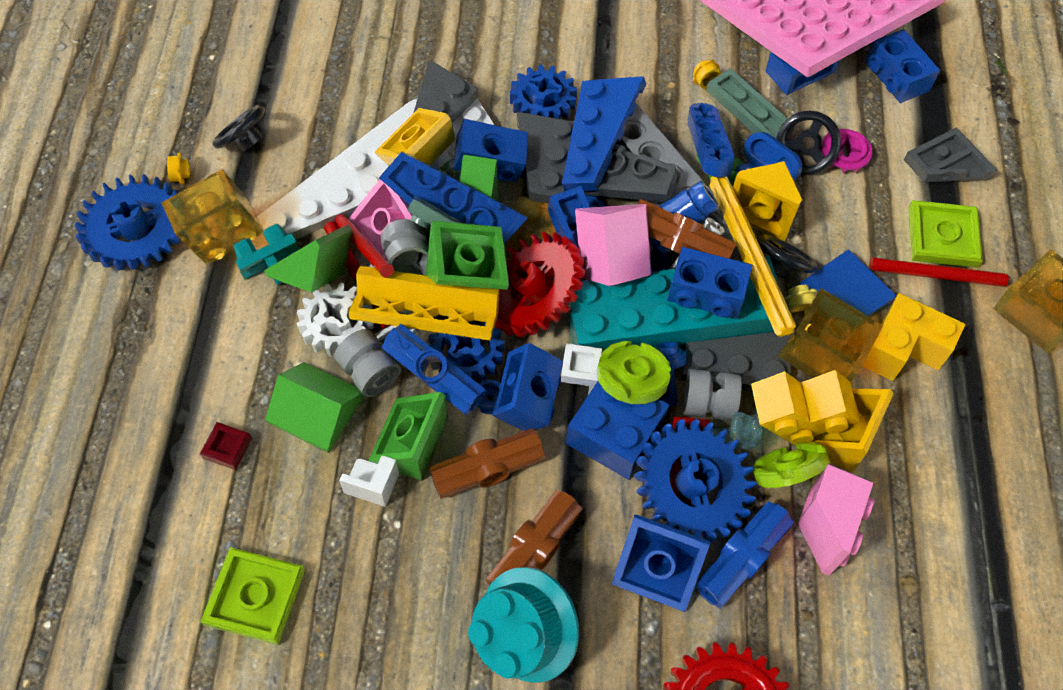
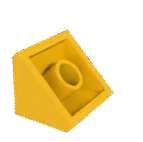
[374,108,456,166]
[733,162,802,242]
[812,389,894,473]

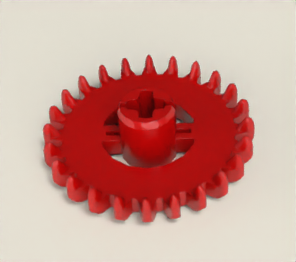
[495,231,585,337]
[663,642,790,690]

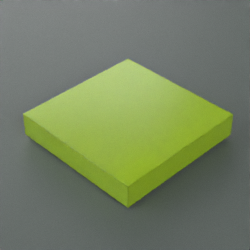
[908,200,983,268]
[200,547,305,645]

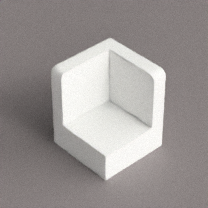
[561,343,602,395]
[339,456,399,507]

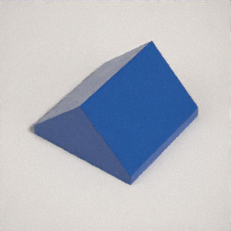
[611,514,710,612]

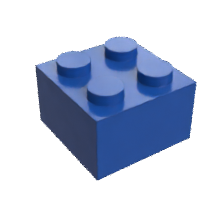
[566,381,670,480]

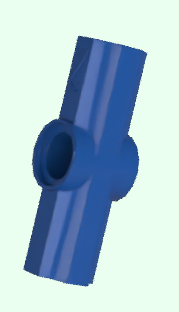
[381,324,487,416]
[695,501,794,609]

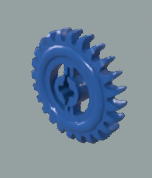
[74,174,189,270]
[634,419,757,543]

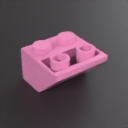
[798,464,875,576]

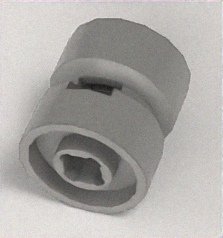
[381,219,428,276]
[334,329,401,397]
[683,369,741,421]

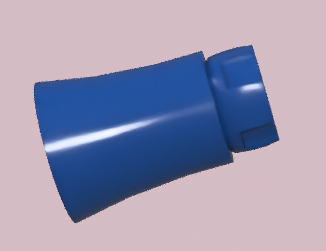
[649,181,720,255]

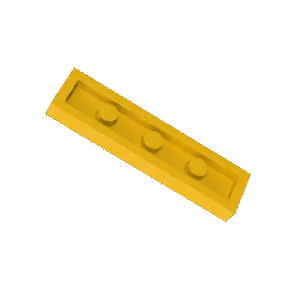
[349,266,500,340]

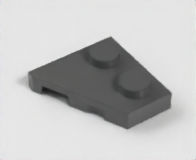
[413,60,478,123]
[904,127,997,182]

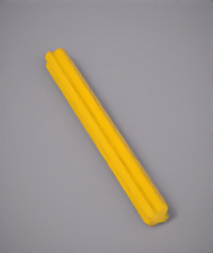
[709,176,796,337]

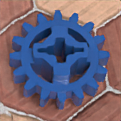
[510,65,577,119]
[429,316,504,383]

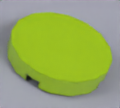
[597,341,671,404]
[753,442,830,488]

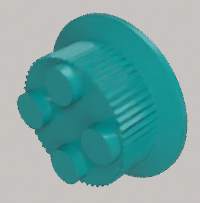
[468,567,579,683]

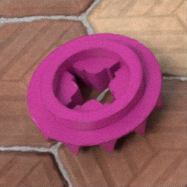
[820,129,872,173]

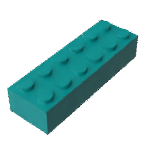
[566,256,780,354]

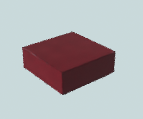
[200,422,252,470]

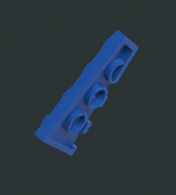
[562,76,647,191]
[379,151,527,244]

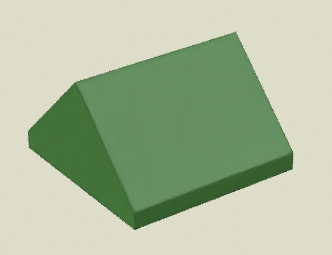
[426,221,509,289]
[264,224,352,293]
[265,362,365,453]
[368,392,448,481]

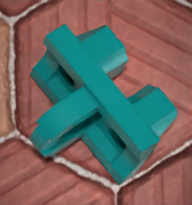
[233,223,298,285]

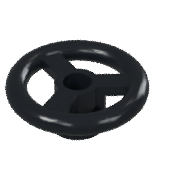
[212,105,265,151]
[776,110,841,175]
[756,234,818,280]

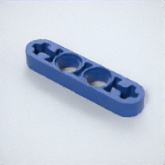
[687,103,735,177]

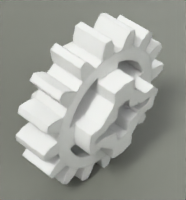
[297,283,374,357]

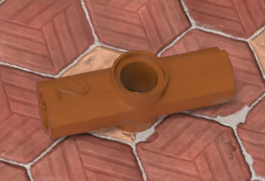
[637,199,737,259]
[429,428,545,499]
[486,490,583,585]

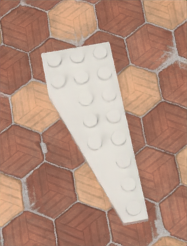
[256,80,494,240]

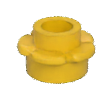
[693,60,722,89]
[167,152,191,185]

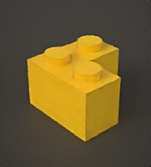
[860,293,965,381]
[751,370,860,445]

